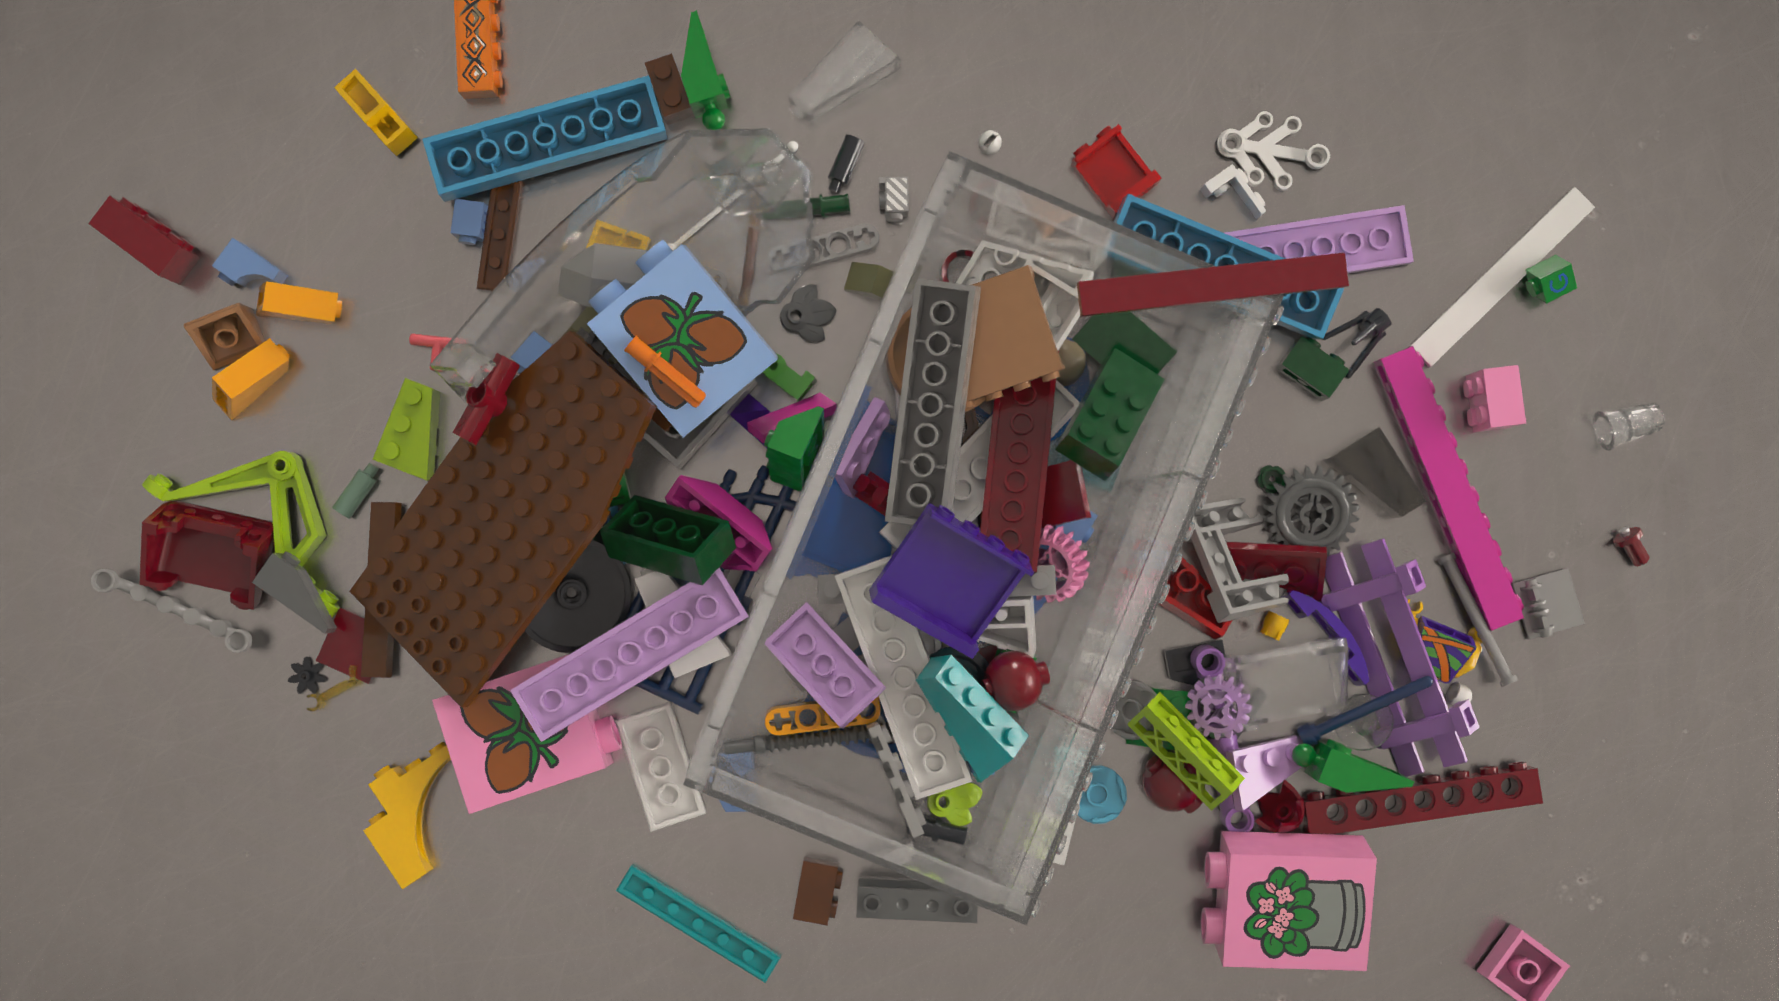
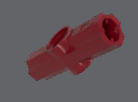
[452,353,520,445]

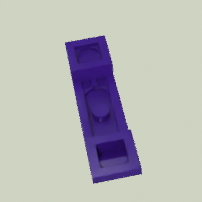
[1281,590,1370,686]

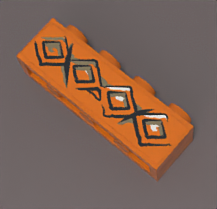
[454,0,503,99]

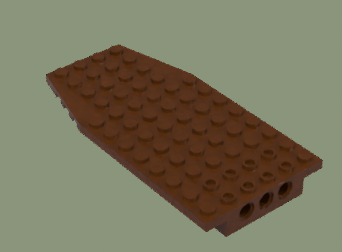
[349,331,657,707]

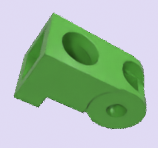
[763,353,817,402]

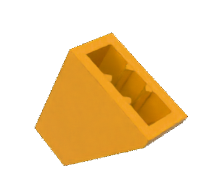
[256,281,342,324]
[212,338,290,420]

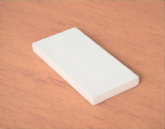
[615,702,707,832]

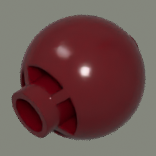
[981,651,1050,711]
[1143,755,1203,814]

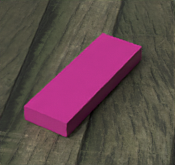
[747,392,837,443]

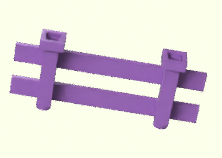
[1322,538,1479,777]

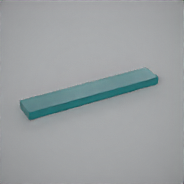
[616,864,781,983]

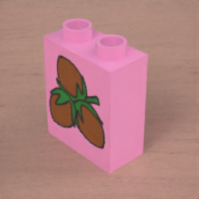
[432,654,622,814]

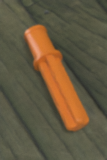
[624,335,706,408]

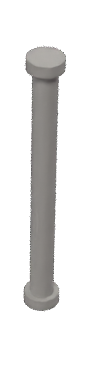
[1438,553,1518,687]

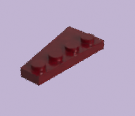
[1226,542,1327,602]

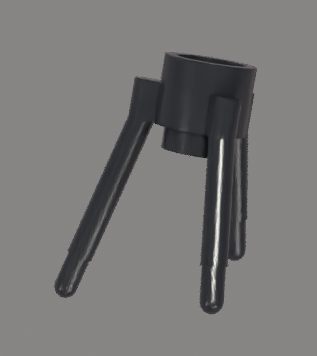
[1323,308,1392,379]

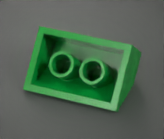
[764,406,824,492]

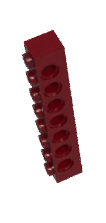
[1302,762,1543,834]

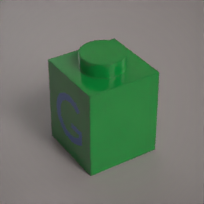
[1525,255,1577,304]

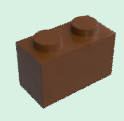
[645,53,694,125]
[793,857,843,926]

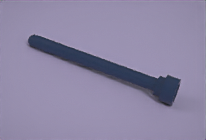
[1297,676,1433,747]

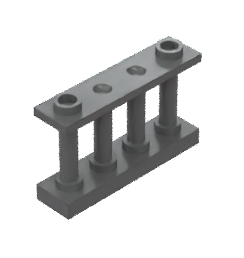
[856,877,978,923]

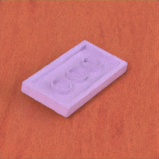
[763,602,886,729]

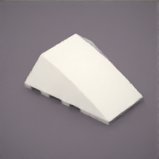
[956,240,1094,350]

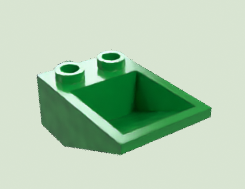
[681,10,731,132]
[1292,739,1414,793]

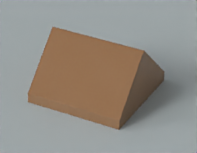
[184,303,265,370]

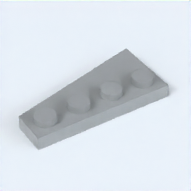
[865,720,926,838]

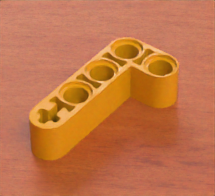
[765,696,880,735]

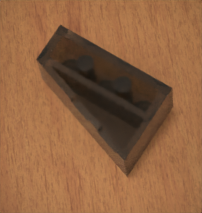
[1323,427,1427,518]

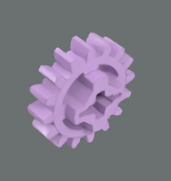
[1185,674,1252,740]

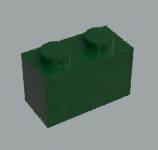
[1276,336,1350,401]

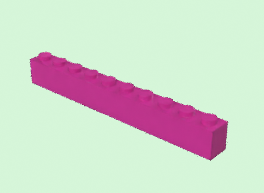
[1374,346,1524,631]

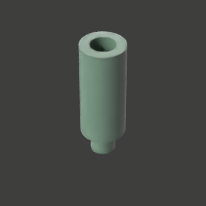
[332,462,379,519]

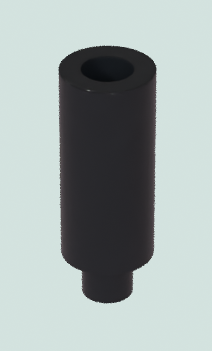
[828,134,865,193]

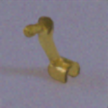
[307,665,359,711]

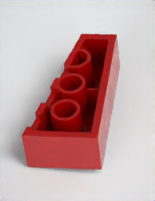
[1116,524,1233,640]

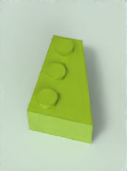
[372,378,440,481]

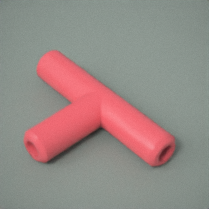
[409,333,469,371]

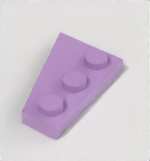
[831,397,890,498]
[1226,735,1303,811]

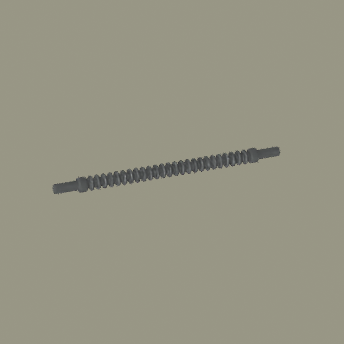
[724,711,1019,755]

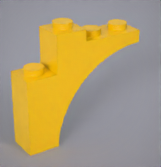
[363,741,451,889]

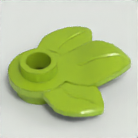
[927,783,983,826]

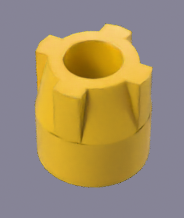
[1260,610,1290,641]

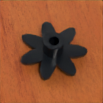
[288,657,326,694]

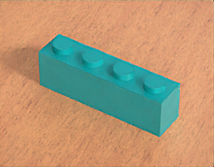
[916,655,1029,782]

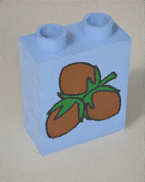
[587,240,778,438]

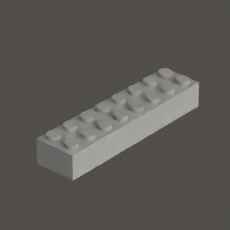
[885,278,981,525]

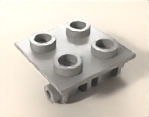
[1512,568,1585,640]

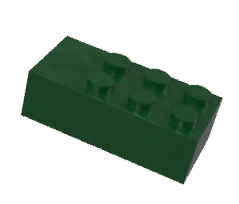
[1054,348,1165,481]
[600,495,736,586]

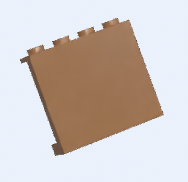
[966,265,1065,409]

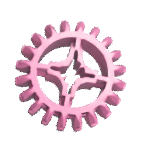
[1036,524,1090,603]

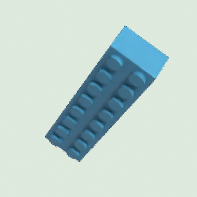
[422,75,667,202]
[1102,194,1344,340]

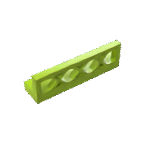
[1127,692,1245,811]

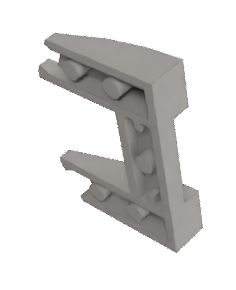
[1174,497,1289,623]

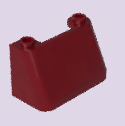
[139,501,274,610]

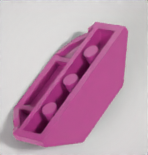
[665,475,773,571]

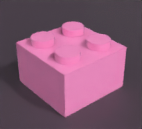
[1463,365,1526,433]
[1477,924,1570,1001]

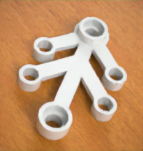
[1217,111,1330,191]

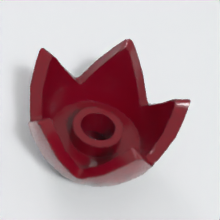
[1254,780,1305,833]

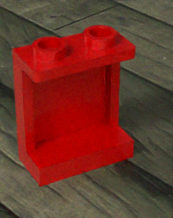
[1071,124,1162,219]

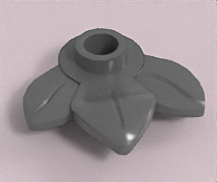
[780,284,837,342]

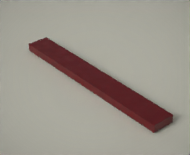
[1077,252,1349,317]

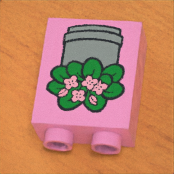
[1201,831,1377,971]

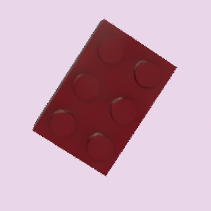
[88,195,201,285]

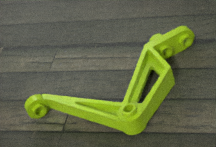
[142,451,340,618]

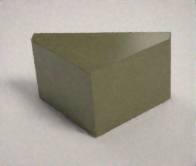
[844,262,907,306]

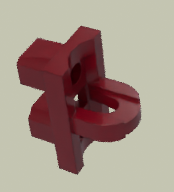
[853,471,890,516]

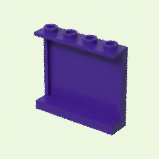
[869,503,1034,659]

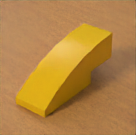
[334,68,418,156]

